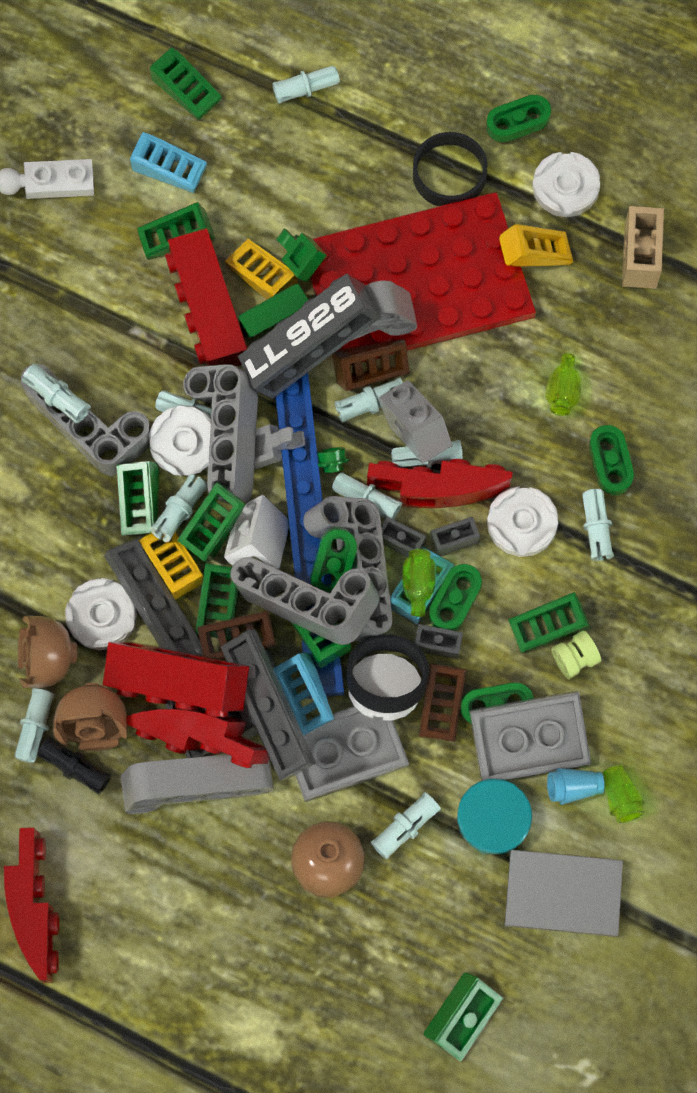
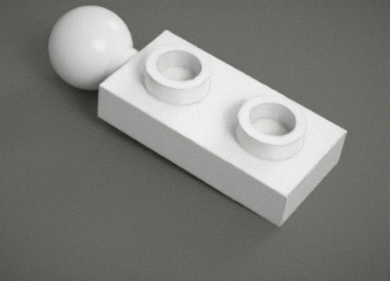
[0,159,94,199]

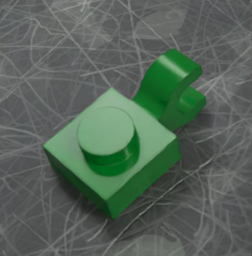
[276,228,327,282]

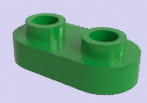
[486,95,551,142]
[589,425,634,495]
[310,527,357,594]
[429,564,482,631]
[460,682,534,724]

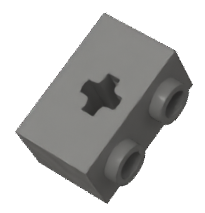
[378,380,453,464]

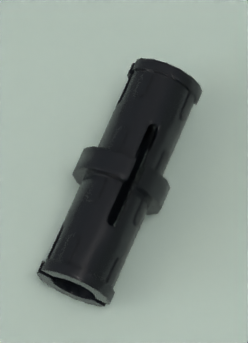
[37,737,112,795]

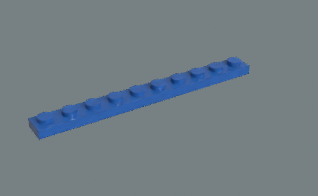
[276,372,344,699]

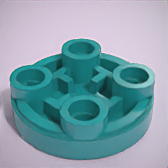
[457,779,532,855]

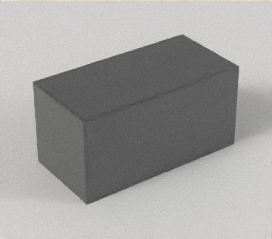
[381,516,426,560]
[430,516,480,556]
[415,624,463,659]

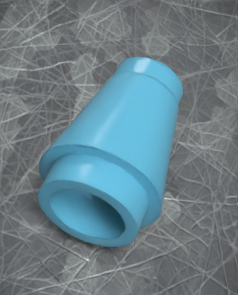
[547,768,605,805]

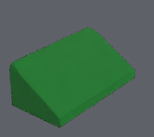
[238,284,308,337]
[423,972,503,1062]

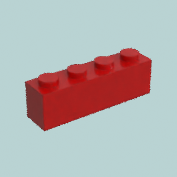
[164,228,247,366]
[103,642,249,717]

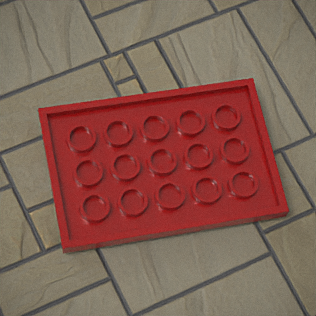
[310,192,536,366]

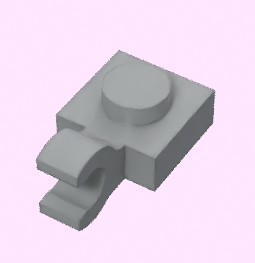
[254,424,305,470]

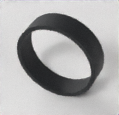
[413,132,488,207]
[347,634,429,713]

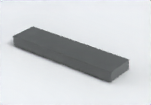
[104,539,204,657]
[221,629,316,781]

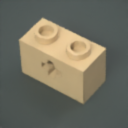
[622,206,664,289]

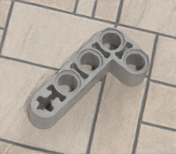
[274,281,417,341]
[21,364,151,476]
[183,364,258,505]
[303,496,392,642]
[231,557,379,645]
[121,755,274,814]

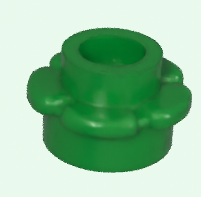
[317,447,350,473]

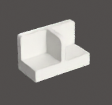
[224,495,289,569]

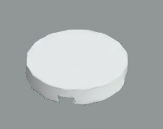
[532,152,600,218]
[149,405,211,476]
[487,486,558,557]
[65,578,138,650]
[349,654,421,721]

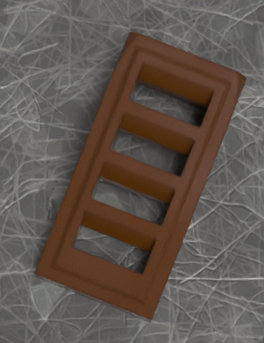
[332,339,410,391]
[197,611,277,660]
[419,663,466,742]

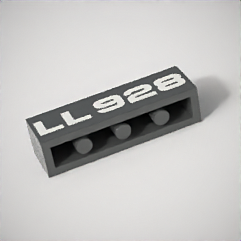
[238,274,381,399]

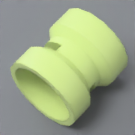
[551,631,601,679]

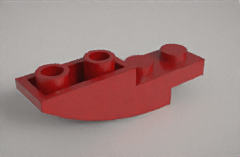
[367,459,513,508]
[127,709,270,768]
[4,827,60,983]

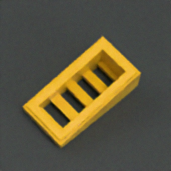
[499,224,573,266]
[225,239,298,300]
[138,532,203,600]

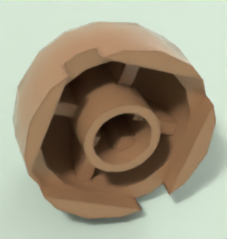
[18,616,77,688]
[53,683,128,751]
[291,821,365,898]

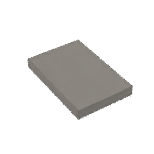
[469,691,591,781]
[296,706,409,802]
[504,850,623,937]

